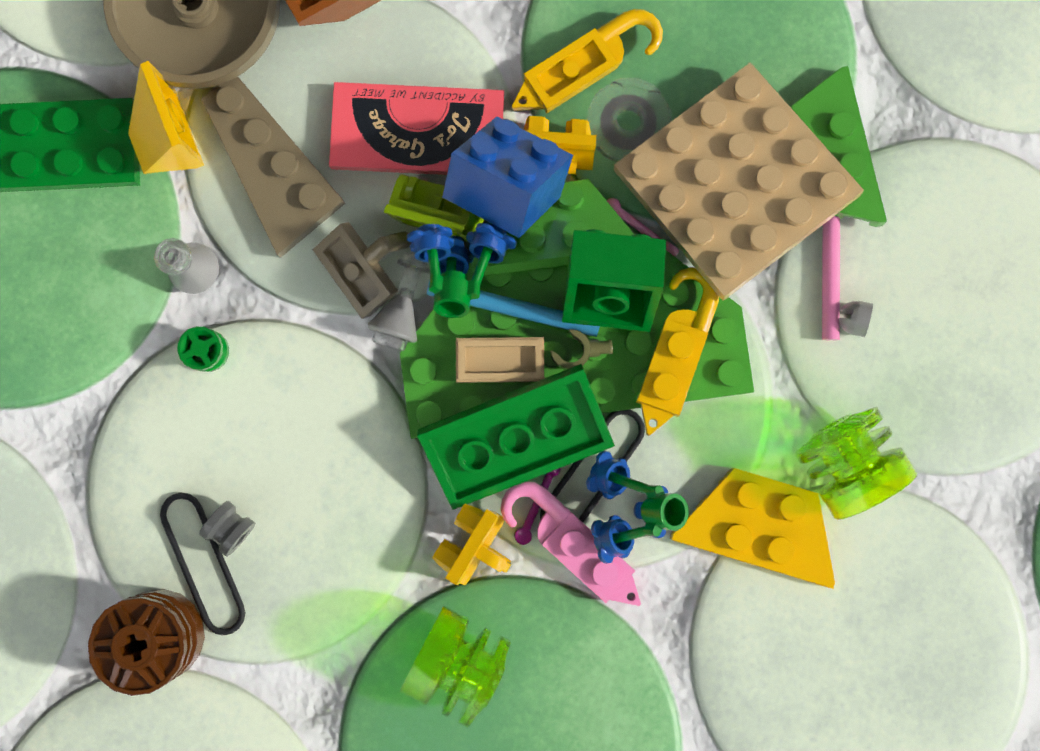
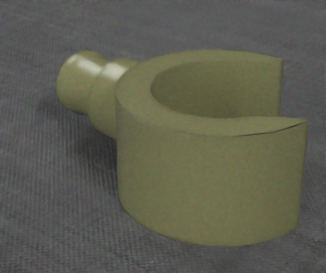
[550,329,613,370]

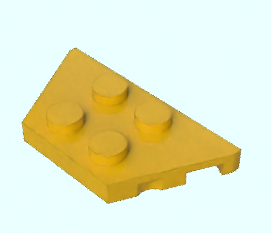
[670,468,835,589]

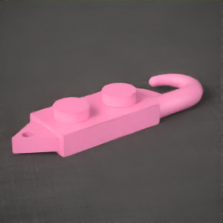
[501,482,641,606]

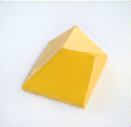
[128,61,204,174]

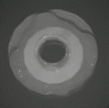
[587,78,671,162]

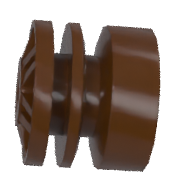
[88,589,205,696]

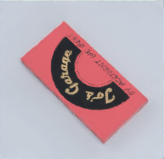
[329,82,504,175]

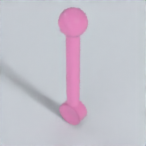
[607,198,679,257]

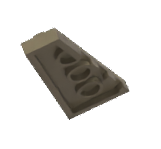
[201,77,346,258]

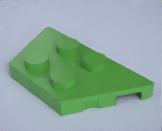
[791,66,887,227]
[472,179,635,276]

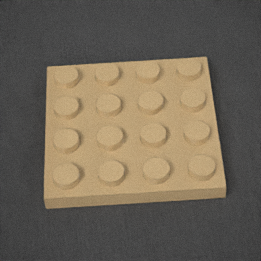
[614,62,864,301]

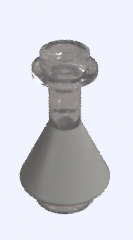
[154,238,219,294]
[368,252,430,352]

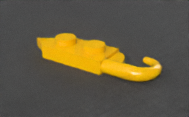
[512,9,663,114]
[636,267,719,436]

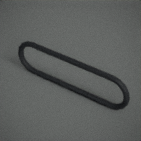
[540,409,645,523]
[160,492,246,635]

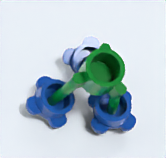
[407,223,517,318]
[586,450,689,564]

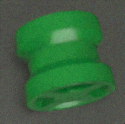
[177,326,229,372]

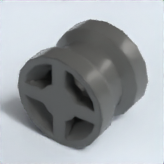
[199,501,256,557]

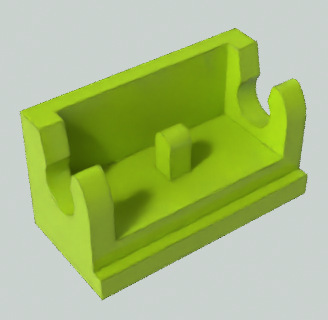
[384,174,484,242]

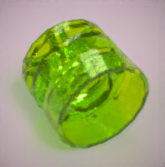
[795,407,918,520]
[399,606,511,728]

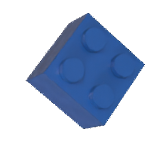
[442,116,573,238]

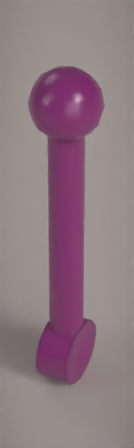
[514,468,561,545]

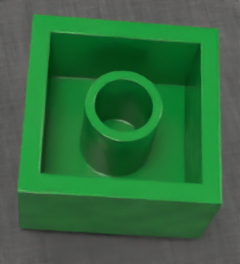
[562,229,666,332]

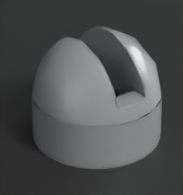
[839,301,873,337]

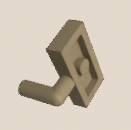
[312,222,412,319]

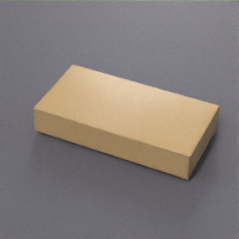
[456,337,544,383]

